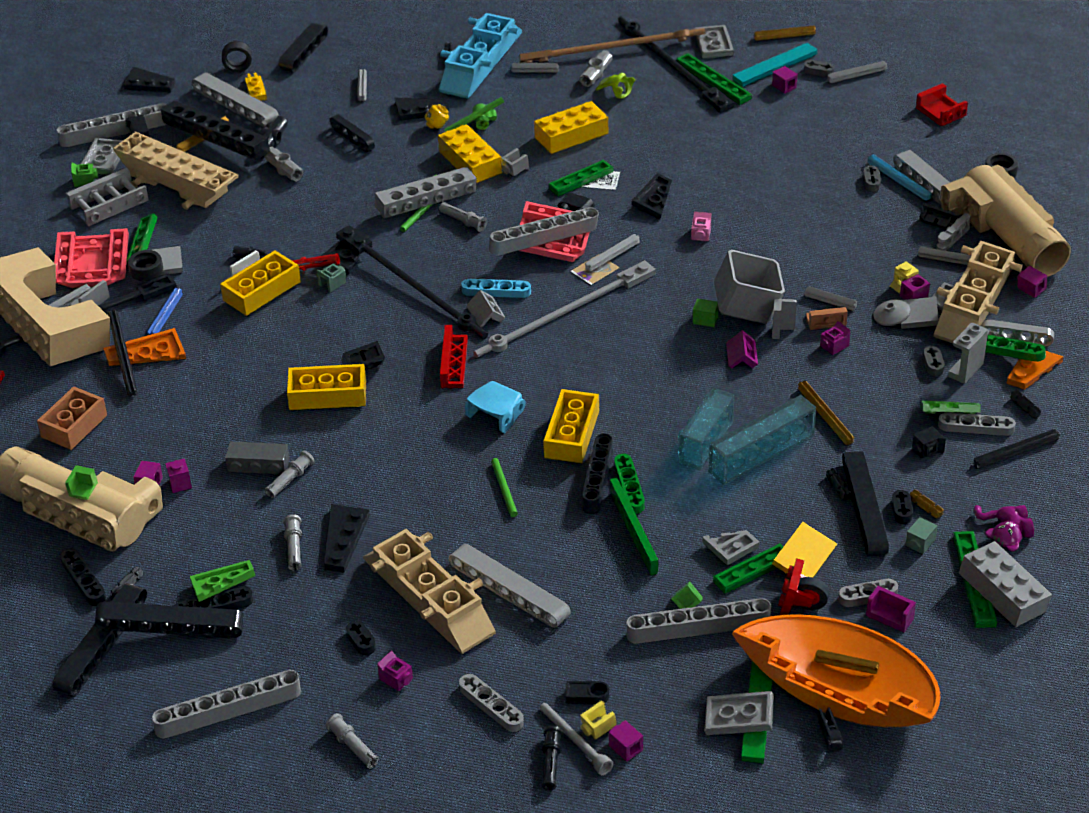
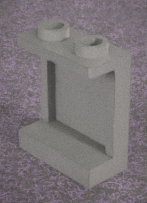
[948,323,988,384]

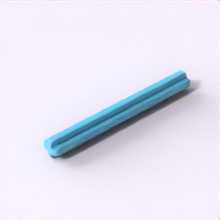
[867,154,932,201]

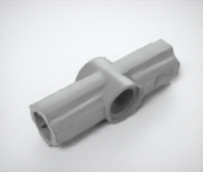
[579,50,612,87]
[264,147,304,182]

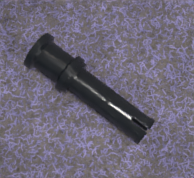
[542,725,563,791]

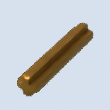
[815,650,879,675]

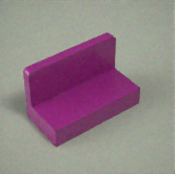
[726,330,758,368]

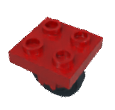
[778,558,829,615]

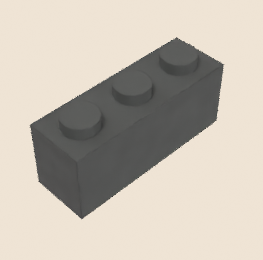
[225,441,290,474]

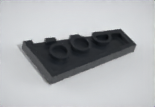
[324,504,370,572]

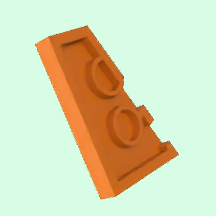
[1007,351,1064,390]

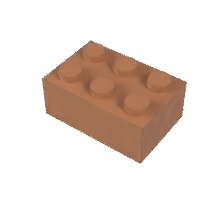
[37,386,107,450]

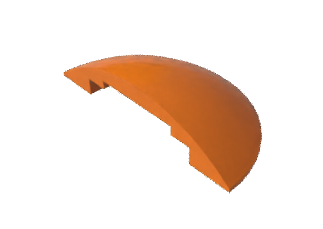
[732,615,940,727]

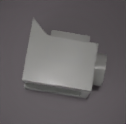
[501,148,530,176]

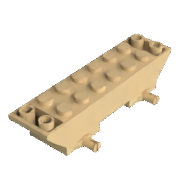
[113,132,238,210]
[933,241,1023,343]
[363,529,496,654]

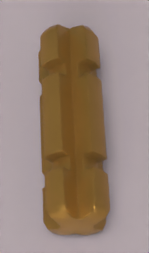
[910,490,944,519]

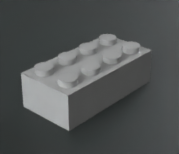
[959,541,1052,627]

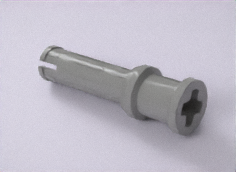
[439,202,487,232]
[265,450,315,498]
[283,515,302,570]
[325,714,379,769]

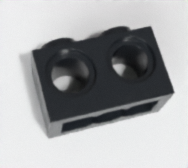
[341,341,385,371]

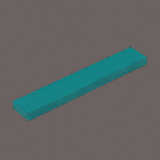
[733,43,818,87]

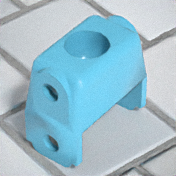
[465,381,526,434]

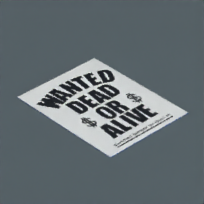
[581,171,620,190]

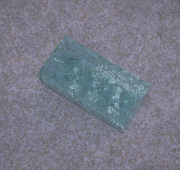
[677,387,735,471]

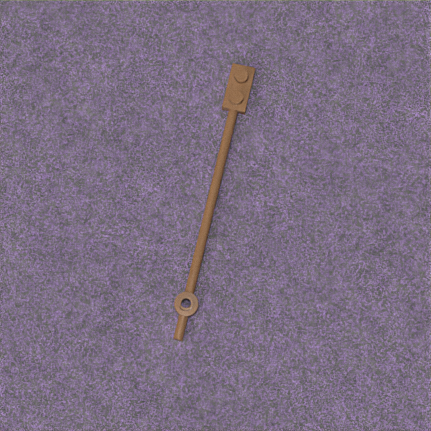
[518,28,705,63]

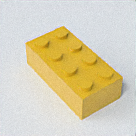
[534,101,608,154]
[438,124,502,183]
[220,250,301,316]
[287,364,366,410]
[544,389,599,463]

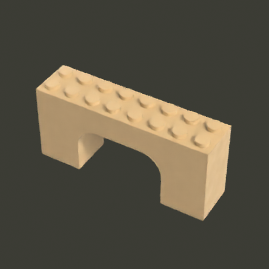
[0,247,110,366]

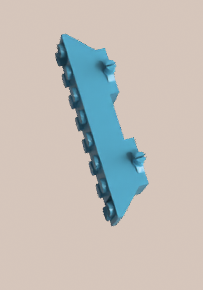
[439,13,522,99]

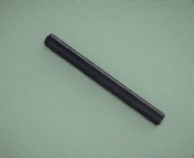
[108,309,137,397]

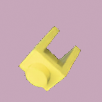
[890,262,919,293]
[580,701,617,740]

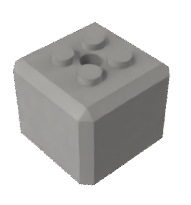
[714,250,785,324]

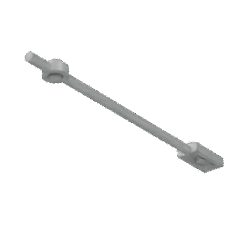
[473,260,656,358]

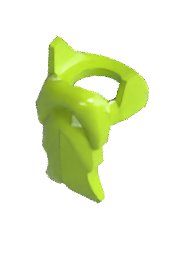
[596,73,635,99]

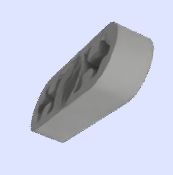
[839,579,898,607]

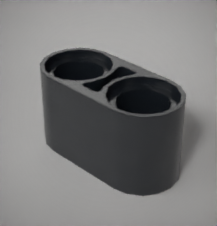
[557,193,594,211]

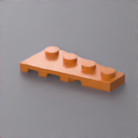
[103,328,186,366]

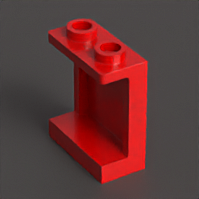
[916,83,968,126]

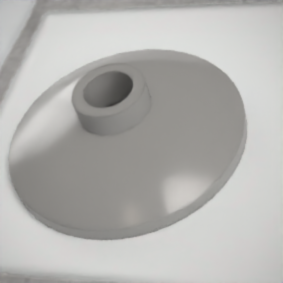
[873,300,910,326]

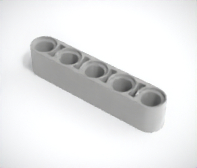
[893,150,950,205]

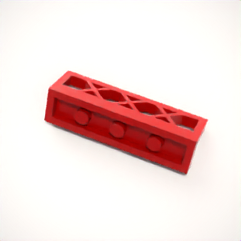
[440,325,468,388]

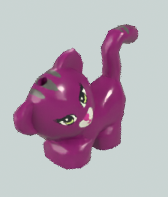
[973,505,1034,552]

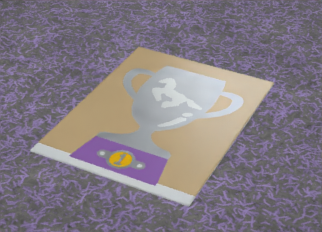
[571,254,620,285]

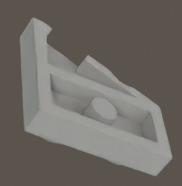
[702,530,760,565]

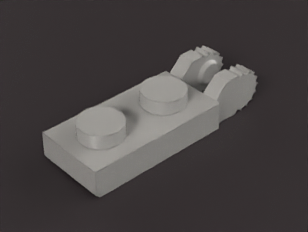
[937,213,971,251]

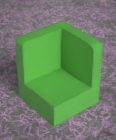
[693,299,719,327]
[65,465,98,500]
[671,581,703,609]

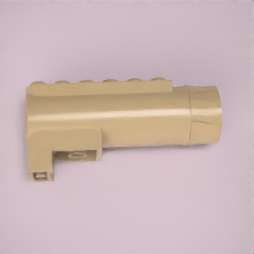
[941,165,1071,277]
[0,447,163,551]

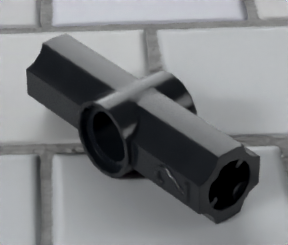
[261,116,288,147]

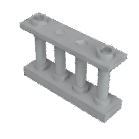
[66,168,148,226]

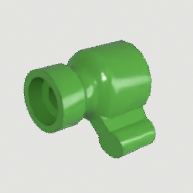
[472,104,497,130]

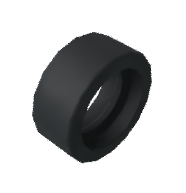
[221,41,252,72]
[985,152,1018,178]
[128,250,164,281]

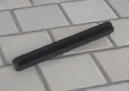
[973,429,1060,468]

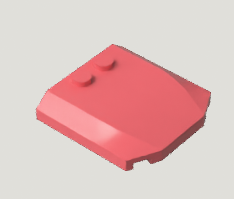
[518,201,590,262]
[54,228,129,288]

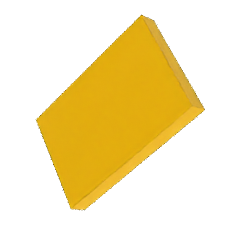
[772,522,837,577]

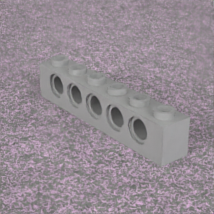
[375,167,477,218]

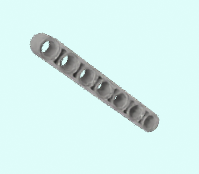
[191,72,279,127]
[57,104,167,147]
[489,208,599,255]
[449,544,571,628]
[627,598,771,643]
[152,670,301,738]

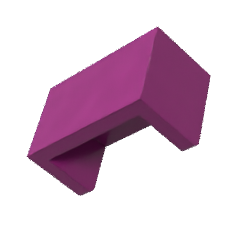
[866,586,916,632]

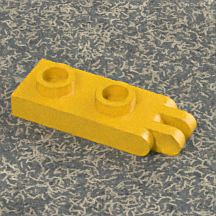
[245,73,267,101]

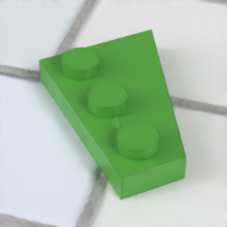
[920,400,981,414]
[190,560,255,602]

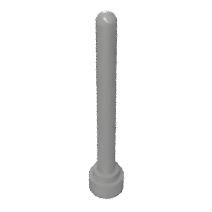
[540,703,613,775]

